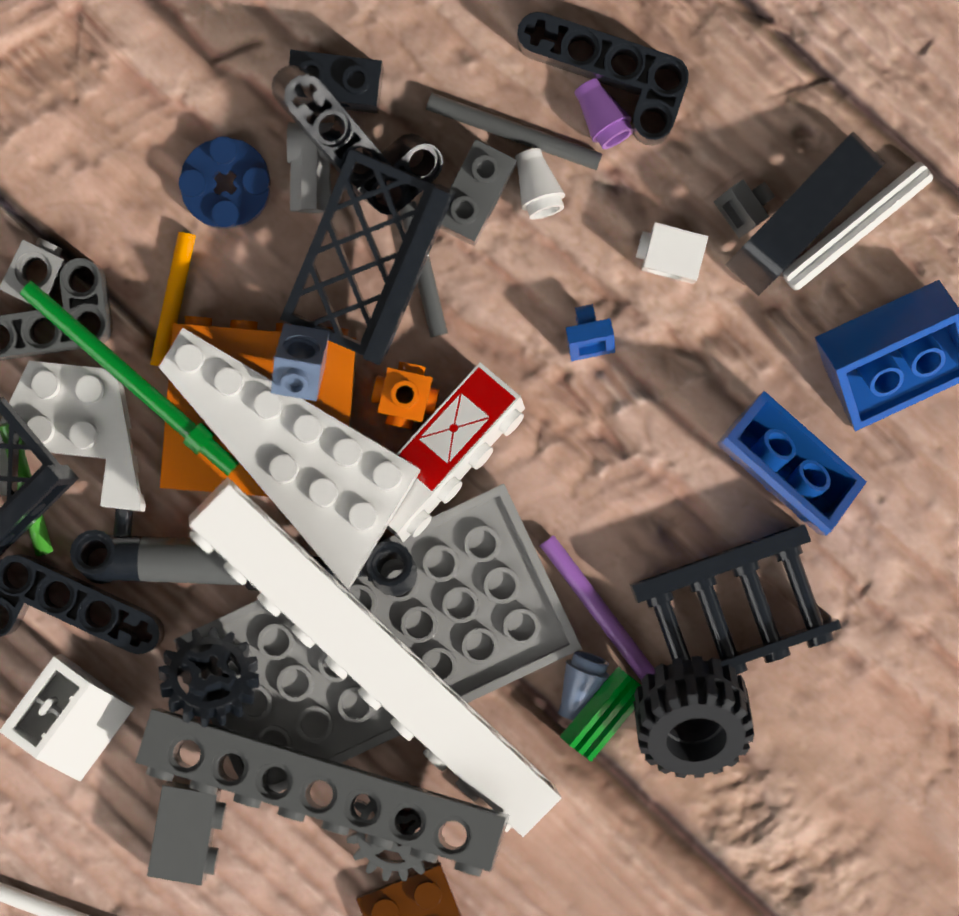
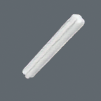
[782,162,933,291]

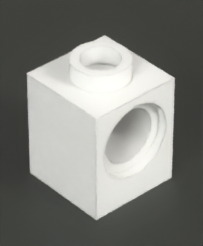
[636,222,709,284]

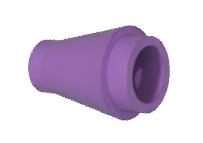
[574,78,634,149]

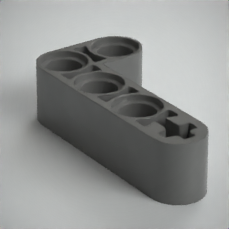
[0,258,113,361]

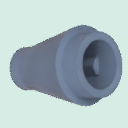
[558,651,609,721]

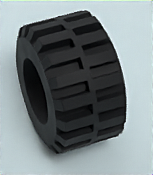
[633,656,754,778]

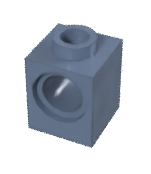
[271,323,330,401]

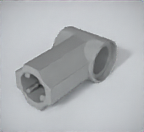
[287,122,334,213]

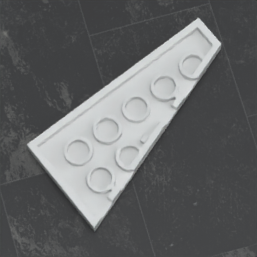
[159,328,421,590]

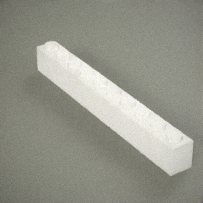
[188,477,561,837]

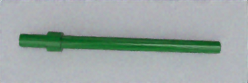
[20,281,240,476]

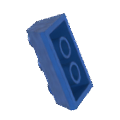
[815,280,959,431]
[716,391,867,536]

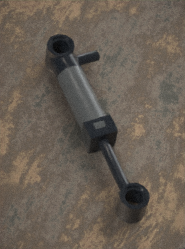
[70,509,418,596]

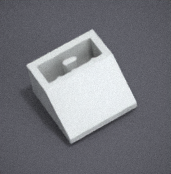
[0,654,135,781]

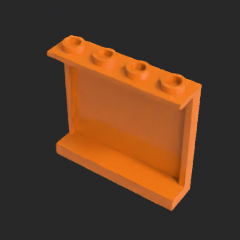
[160,316,358,497]

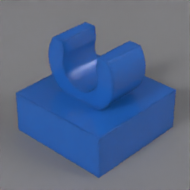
[566,304,615,362]

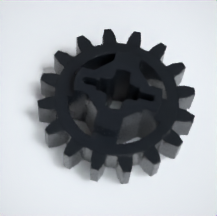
[158,627,259,728]

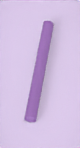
[539,535,655,682]

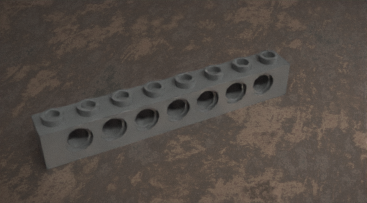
[135,708,510,877]

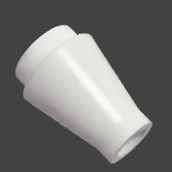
[515,148,565,219]

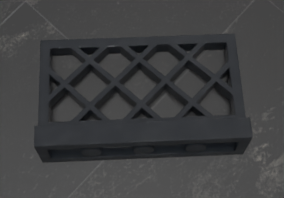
[280,148,456,365]
[0,397,79,556]

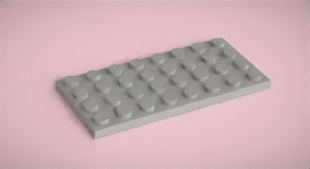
[174,484,582,793]

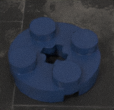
[178,136,271,229]

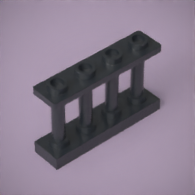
[630,524,842,675]

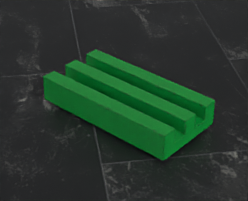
[560,667,642,761]

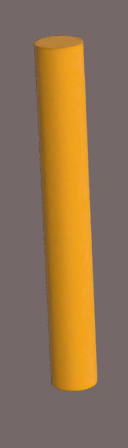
[150,232,196,367]

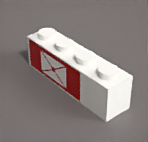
[387,362,525,543]

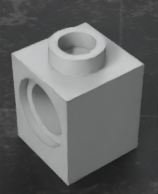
[0,237,68,304]

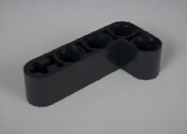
[517,12,689,146]
[271,65,443,215]
[725,132,886,296]
[0,554,165,654]

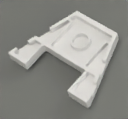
[0,361,146,512]

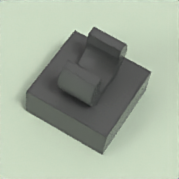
[714,179,775,239]

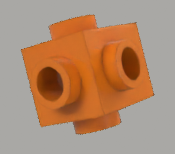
[371,361,440,430]

